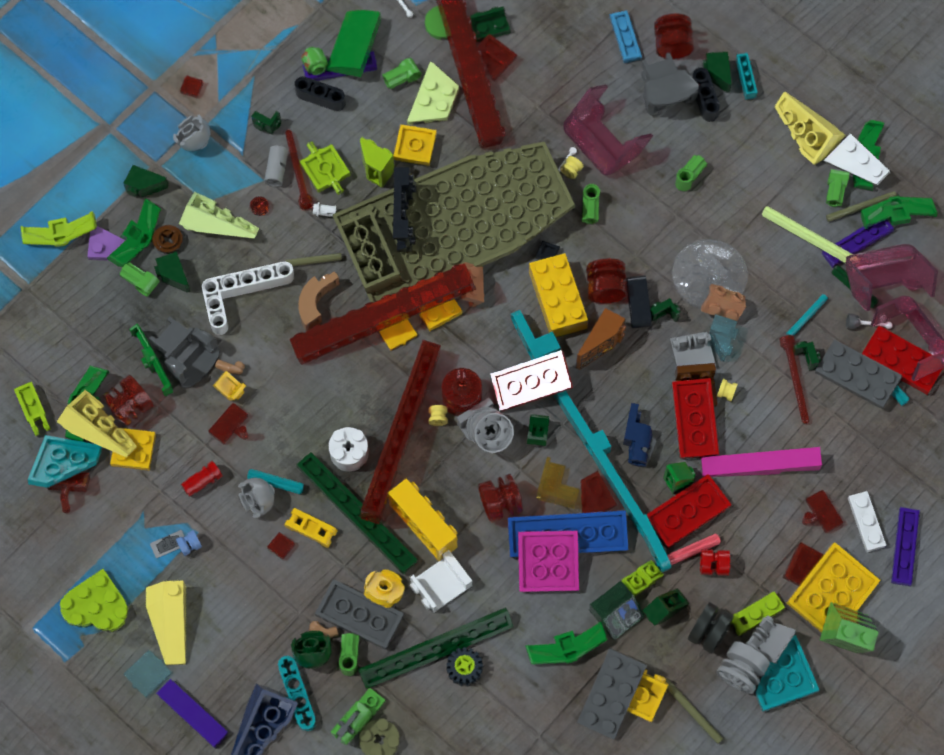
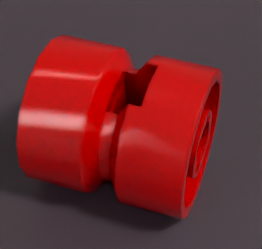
[700,549,730,576]

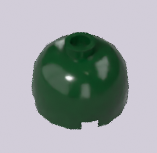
[291,631,332,669]

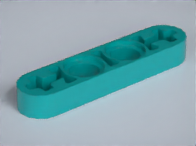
[278,656,316,731]

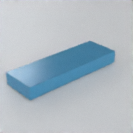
[610,10,642,63]

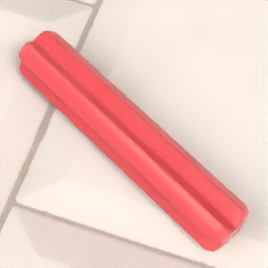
[667,534,721,565]

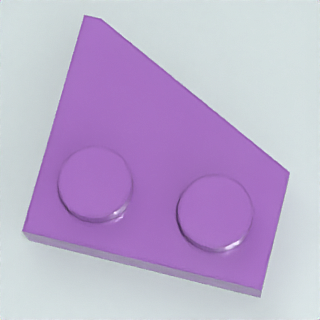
[87,226,126,261]

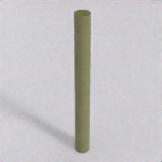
[826,191,897,222]
[665,679,724,744]

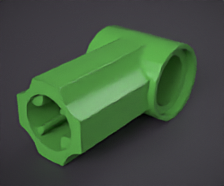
[382,58,422,89]
[675,155,707,191]
[826,169,849,207]
[582,184,600,224]
[120,262,160,297]
[339,633,359,676]

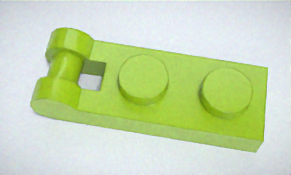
[730,591,785,636]

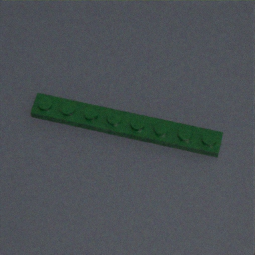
[296,452,418,575]
[358,607,513,689]

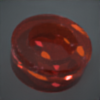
[250,196,269,216]

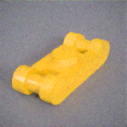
[284,508,338,548]

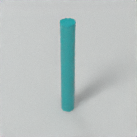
[786,294,828,338]

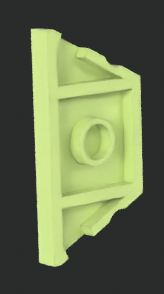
[407,62,459,125]

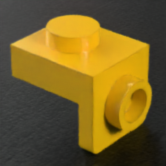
[213,371,246,401]

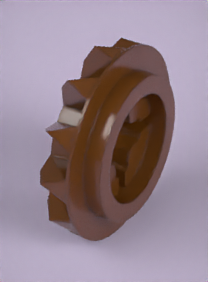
[153,225,183,254]

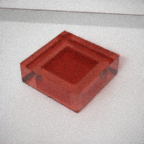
[179,75,204,98]
[267,532,295,560]

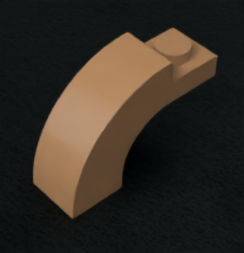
[299,272,340,332]

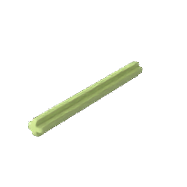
[762,206,863,269]

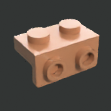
[461,262,484,307]
[701,284,746,324]

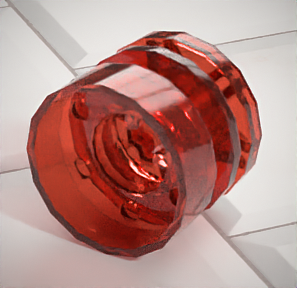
[654,13,694,59]
[586,258,628,304]
[441,368,482,416]
[103,375,154,426]
[478,474,523,523]

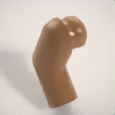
[215,359,245,375]
[309,621,339,638]

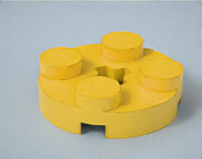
[364,570,404,608]

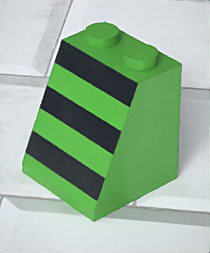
[820,602,879,653]

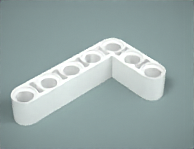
[202,262,294,335]

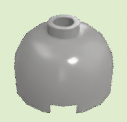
[173,114,211,152]
[238,478,275,518]

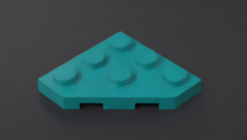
[28,435,102,488]
[755,635,819,712]

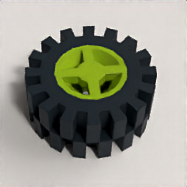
[447,647,483,686]

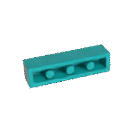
[736,53,758,100]

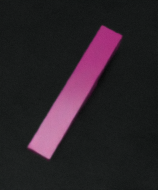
[701,447,822,477]

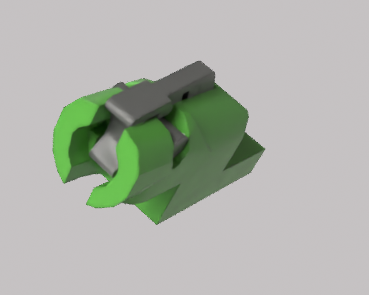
[331,688,386,745]

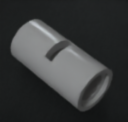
[264,146,288,187]

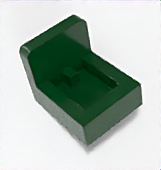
[251,111,282,135]
[650,298,680,322]
[792,341,821,371]
[527,414,549,446]

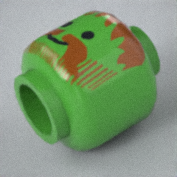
[301,47,328,75]

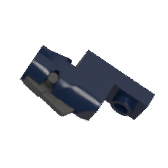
[623,403,656,467]

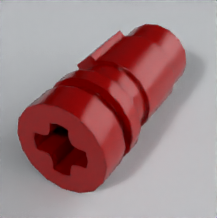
[181,461,223,497]

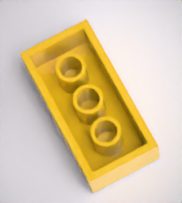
[529,253,588,337]
[388,478,458,561]

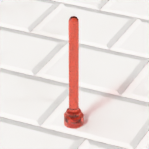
[285,130,314,210]
[779,335,809,424]

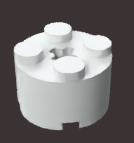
[329,427,369,472]

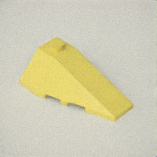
[775,92,845,165]
[57,390,137,457]
[146,581,186,665]

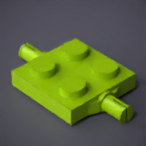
[300,141,351,195]

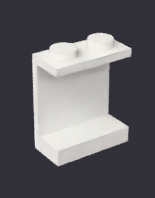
[410,550,472,613]

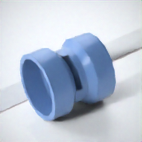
[176,530,202,556]

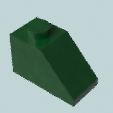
[702,52,732,93]
[123,165,169,198]
[154,252,190,293]
[643,588,689,626]

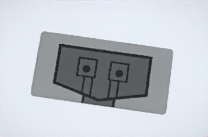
[150,530,188,558]

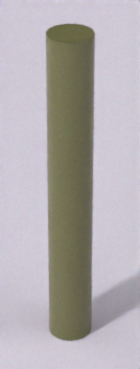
[285,253,342,267]

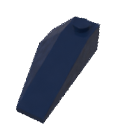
[231,683,298,755]

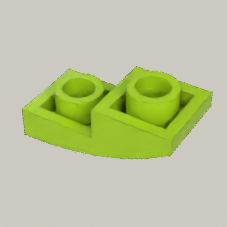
[620,560,664,598]

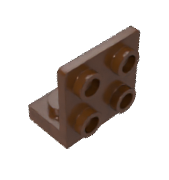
[675,363,717,407]

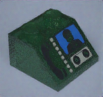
[589,581,645,641]

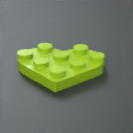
[60,569,128,632]

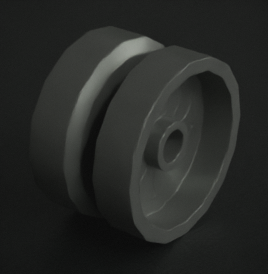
[687,602,734,654]

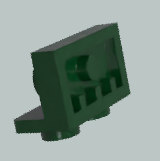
[470,6,511,43]

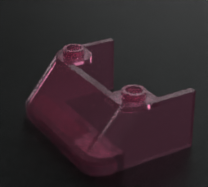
[563,84,653,175]
[845,244,938,311]
[871,296,944,381]

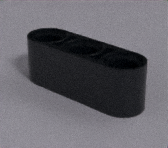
[692,67,720,122]
[294,76,346,111]
[626,275,652,328]

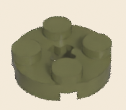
[359,719,400,755]

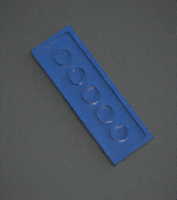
[508,511,628,557]

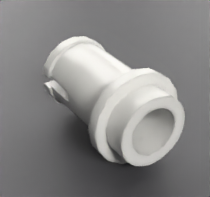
[313,202,336,217]

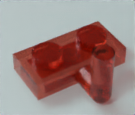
[208,403,248,445]
[47,472,90,513]
[802,490,843,533]

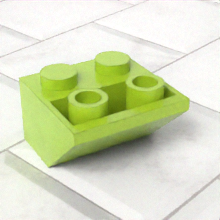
[360,137,394,188]

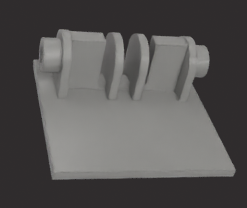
[670,332,716,367]
[746,615,796,663]

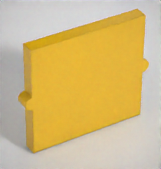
[374,308,418,351]

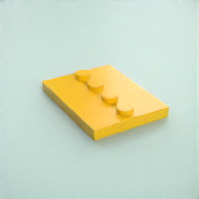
[786,542,881,633]

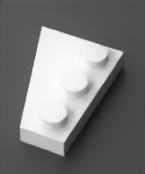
[824,134,890,185]

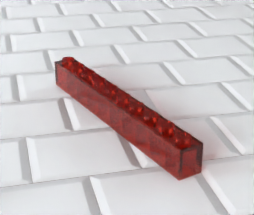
[436,0,505,148]
[290,263,476,365]
[361,340,441,524]

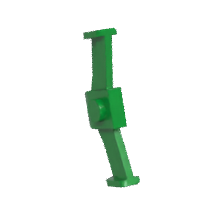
[853,120,885,191]
[861,196,938,229]
[107,198,161,267]
[129,324,173,396]
[65,365,109,442]
[525,621,608,665]

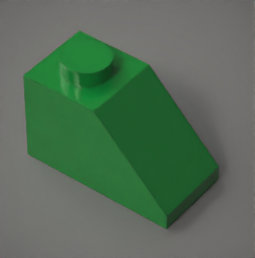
[663,462,695,494]

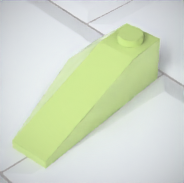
[179,192,259,238]

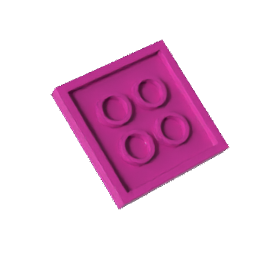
[518,531,579,592]

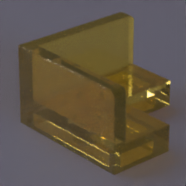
[537,457,579,509]

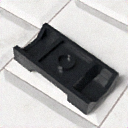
[393,167,417,252]

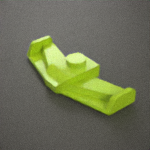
[20,211,97,247]

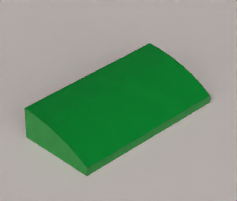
[326,10,381,77]

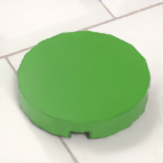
[425,5,461,40]

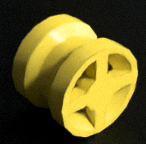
[560,156,584,179]
[717,379,738,402]
[428,405,448,426]

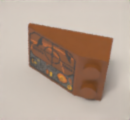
[576,308,626,370]

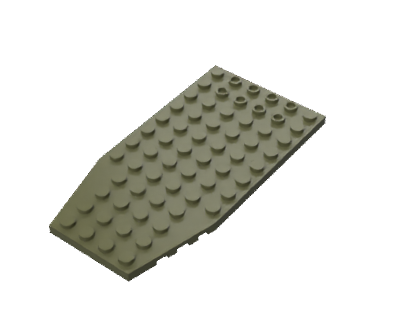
[333,142,575,312]

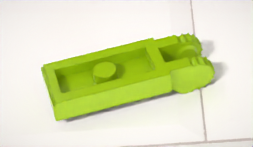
[14,381,51,436]

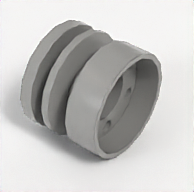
[466,407,514,453]
[716,641,770,694]

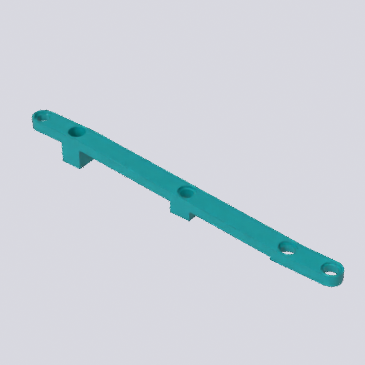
[510,310,672,573]

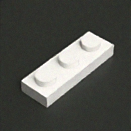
[848,491,886,553]

